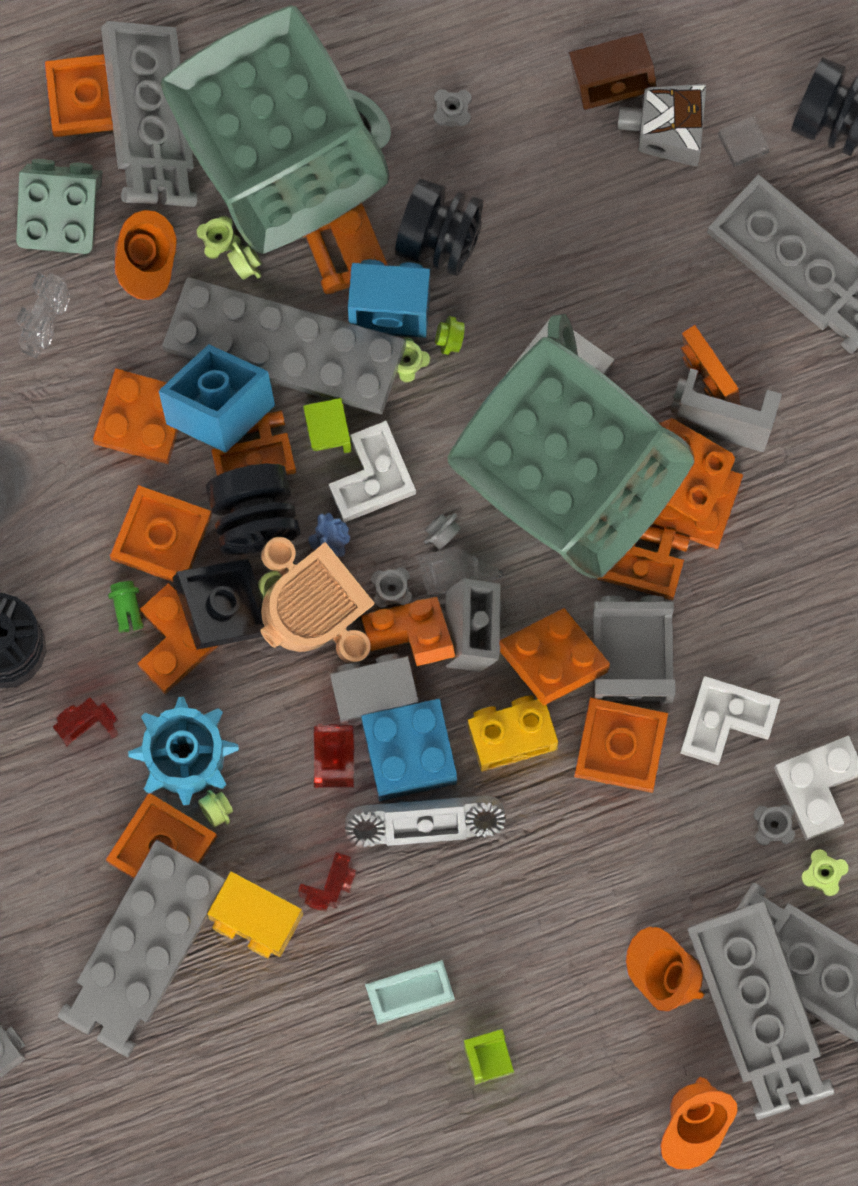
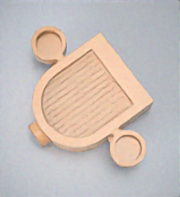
[261,537,375,663]

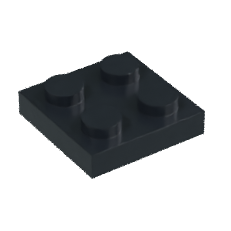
[172,559,264,650]

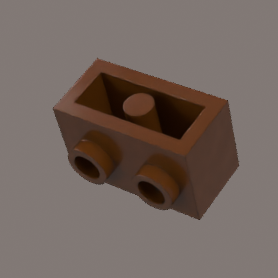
[569,32,657,110]

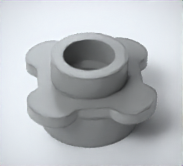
[433,89,472,127]
[423,513,461,549]
[371,568,412,609]
[754,804,795,845]

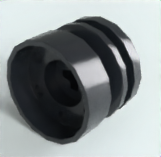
[791,57,858,156]
[395,179,483,276]
[206,463,301,555]
[0,592,46,689]

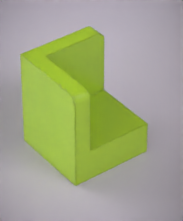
[303,398,352,453]
[463,1029,514,1085]

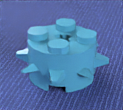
[128,697,239,805]

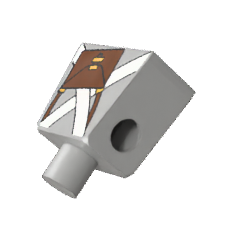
[618,84,706,166]

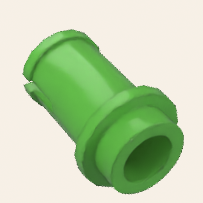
[108,581,144,633]

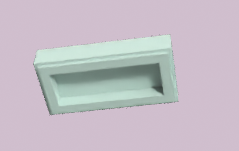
[365,960,455,1025]

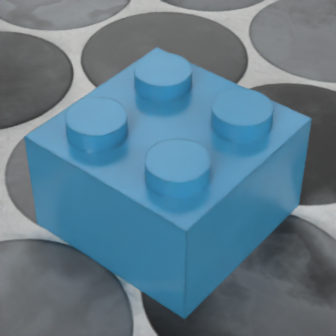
[348,259,430,338]
[159,344,275,453]
[361,699,457,801]

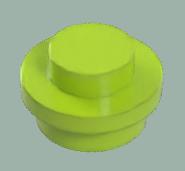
[435,316,465,355]

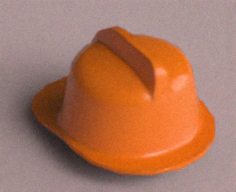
[115,210,177,300]
[626,927,705,1012]
[660,1077,738,1169]

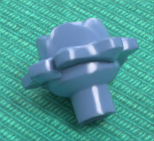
[309,513,350,557]

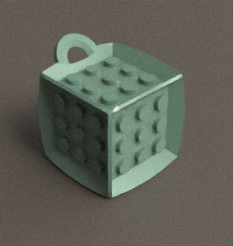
[160,5,391,254]
[447,314,695,578]

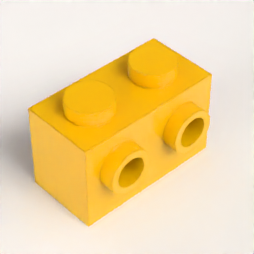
[467,695,558,772]
[207,871,303,958]

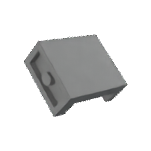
[670,368,782,452]
[593,596,675,703]

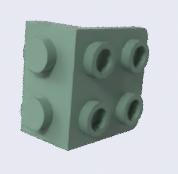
[16,159,103,254]

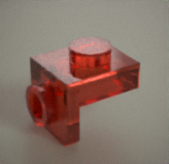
[53,697,118,747]
[314,724,355,788]
[298,852,357,912]

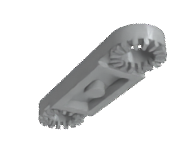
[345,796,506,847]

